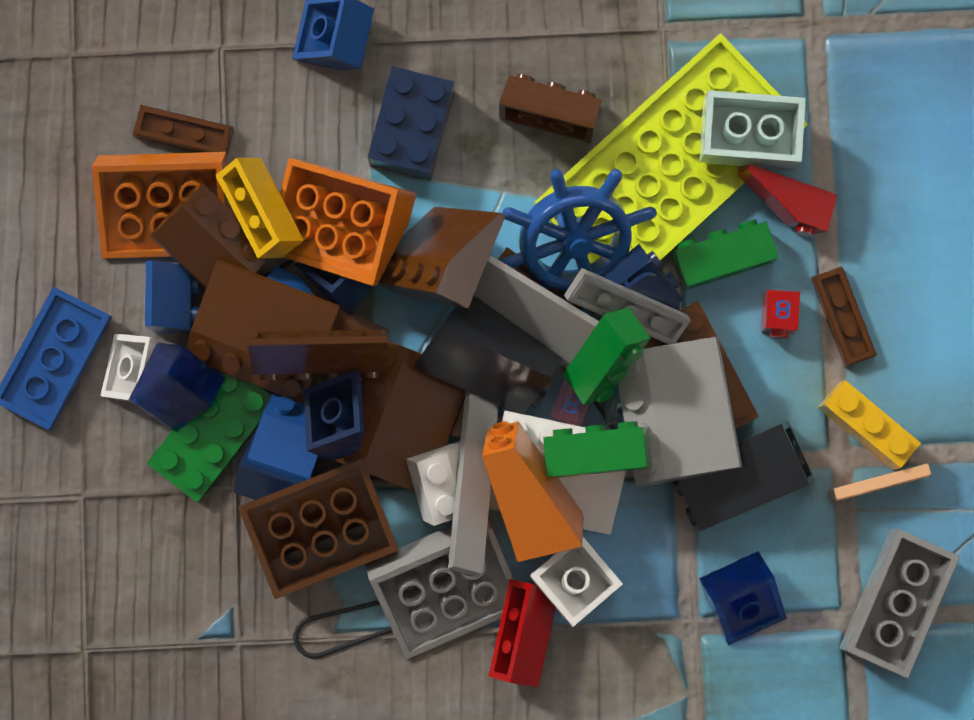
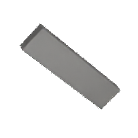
[564,268,691,344]

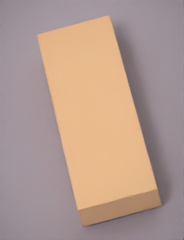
[828,463,931,502]

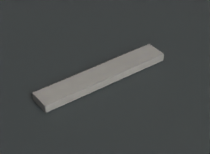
[448,391,498,577]

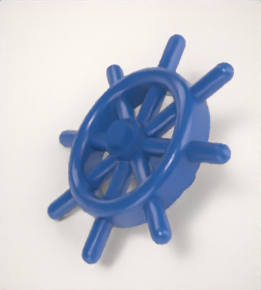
[499,169,657,292]

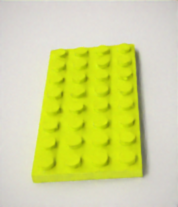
[534,33,808,264]

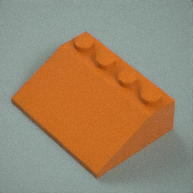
[91,152,229,259]
[280,158,417,286]

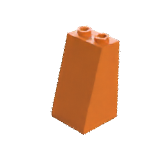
[482,421,584,562]

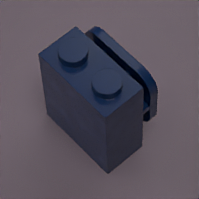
[589,244,684,321]

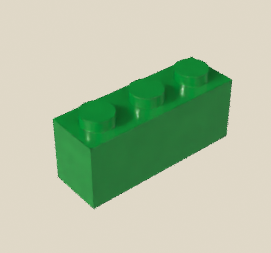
[671,219,779,291]
[563,307,651,405]
[543,421,652,478]

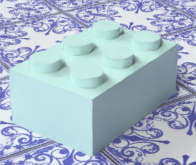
[699,90,806,170]

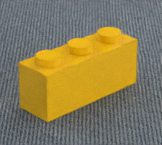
[216,157,304,259]
[817,380,921,470]

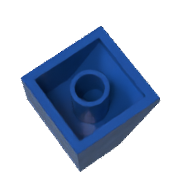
[292,0,374,70]
[145,261,201,334]
[246,394,321,481]

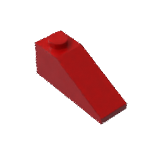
[737,164,837,237]

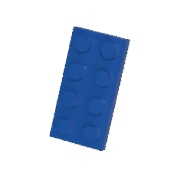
[0,286,112,431]

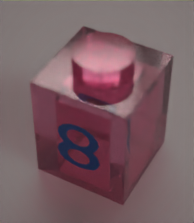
[550,380,590,427]

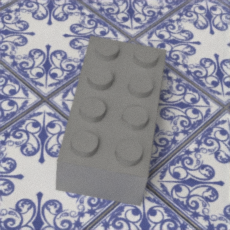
[839,529,960,679]

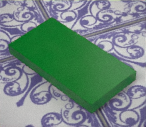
[146,371,272,503]

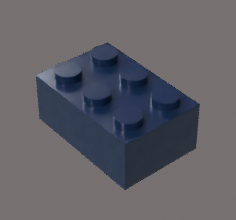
[367,66,455,181]

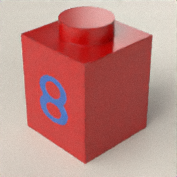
[761,290,800,339]

